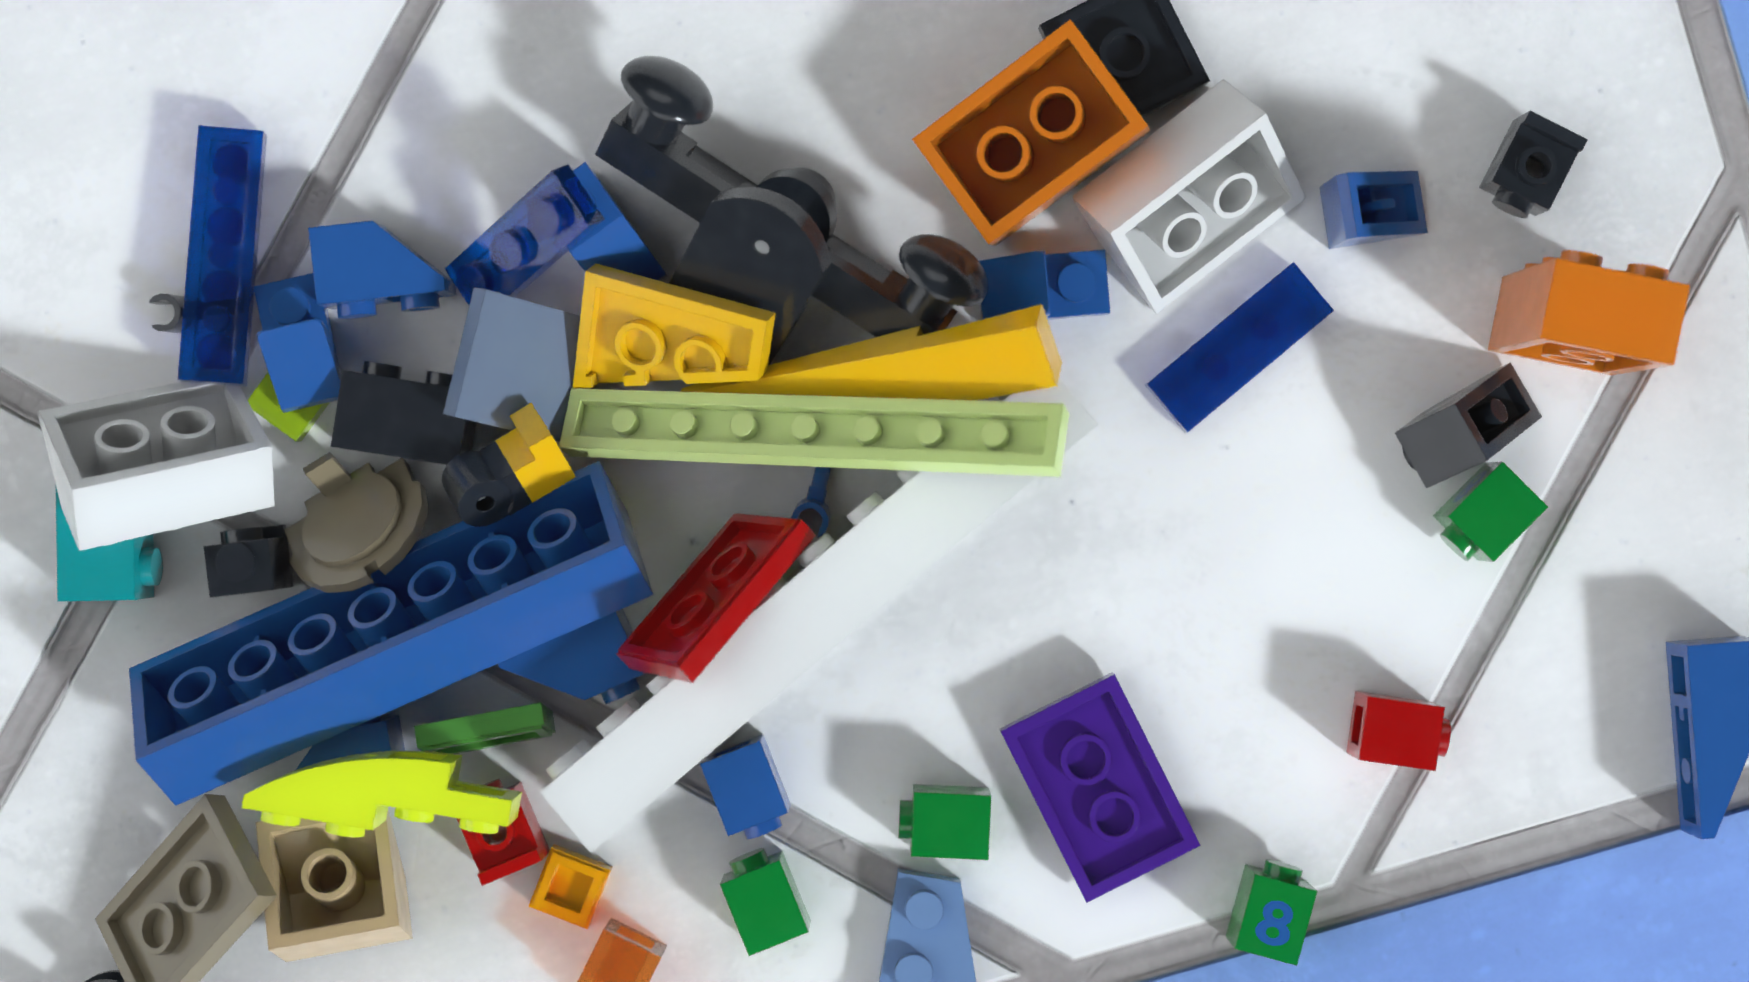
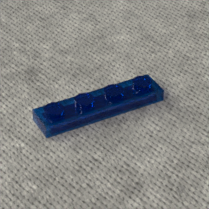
[177,125,267,387]

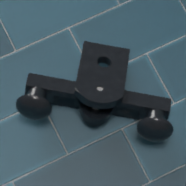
[595,56,988,365]

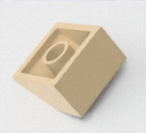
[255,810,413,962]

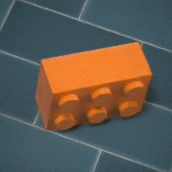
[912,19,1150,246]
[1488,250,1690,375]

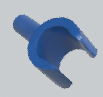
[791,467,832,538]

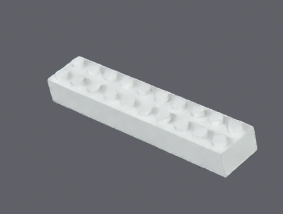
[540,378,1099,853]

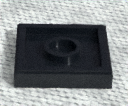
[1038,0,1210,117]

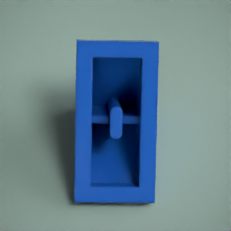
[1319,171,1428,249]

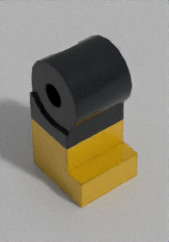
[441,403,576,527]

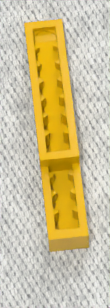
[680,304,1062,401]

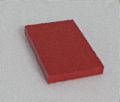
[616,513,816,683]

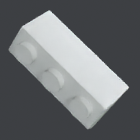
[1072,79,1306,314]
[38,372,275,551]

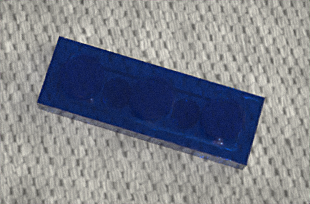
[445,164,605,306]

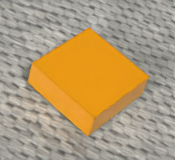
[528,844,613,929]

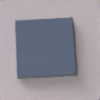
[443,287,580,442]

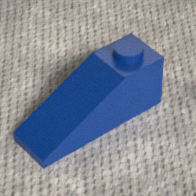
[1666,636,1749,839]

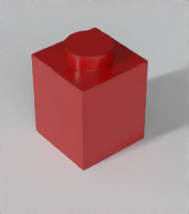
[1346,691,1451,771]

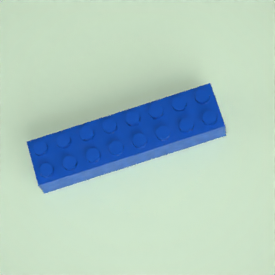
[129,461,654,806]

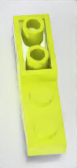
[241,751,522,837]

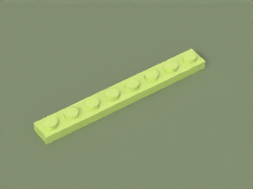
[559,388,1069,477]

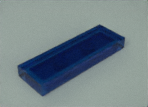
[1145,262,1334,433]

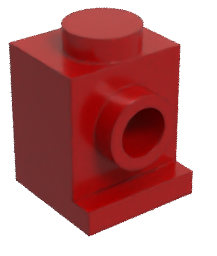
[456,778,550,886]

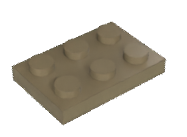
[95,794,277,982]

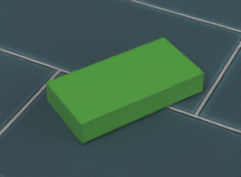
[414,702,556,754]

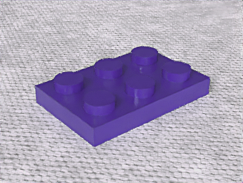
[999,672,1201,903]

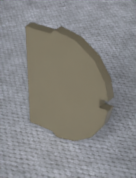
[285,452,428,593]

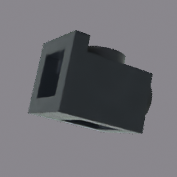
[1479,110,1588,218]
[203,525,293,598]

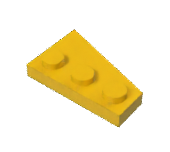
[573,264,776,388]

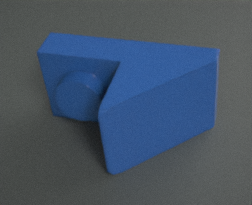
[979,250,1110,320]
[253,273,342,413]

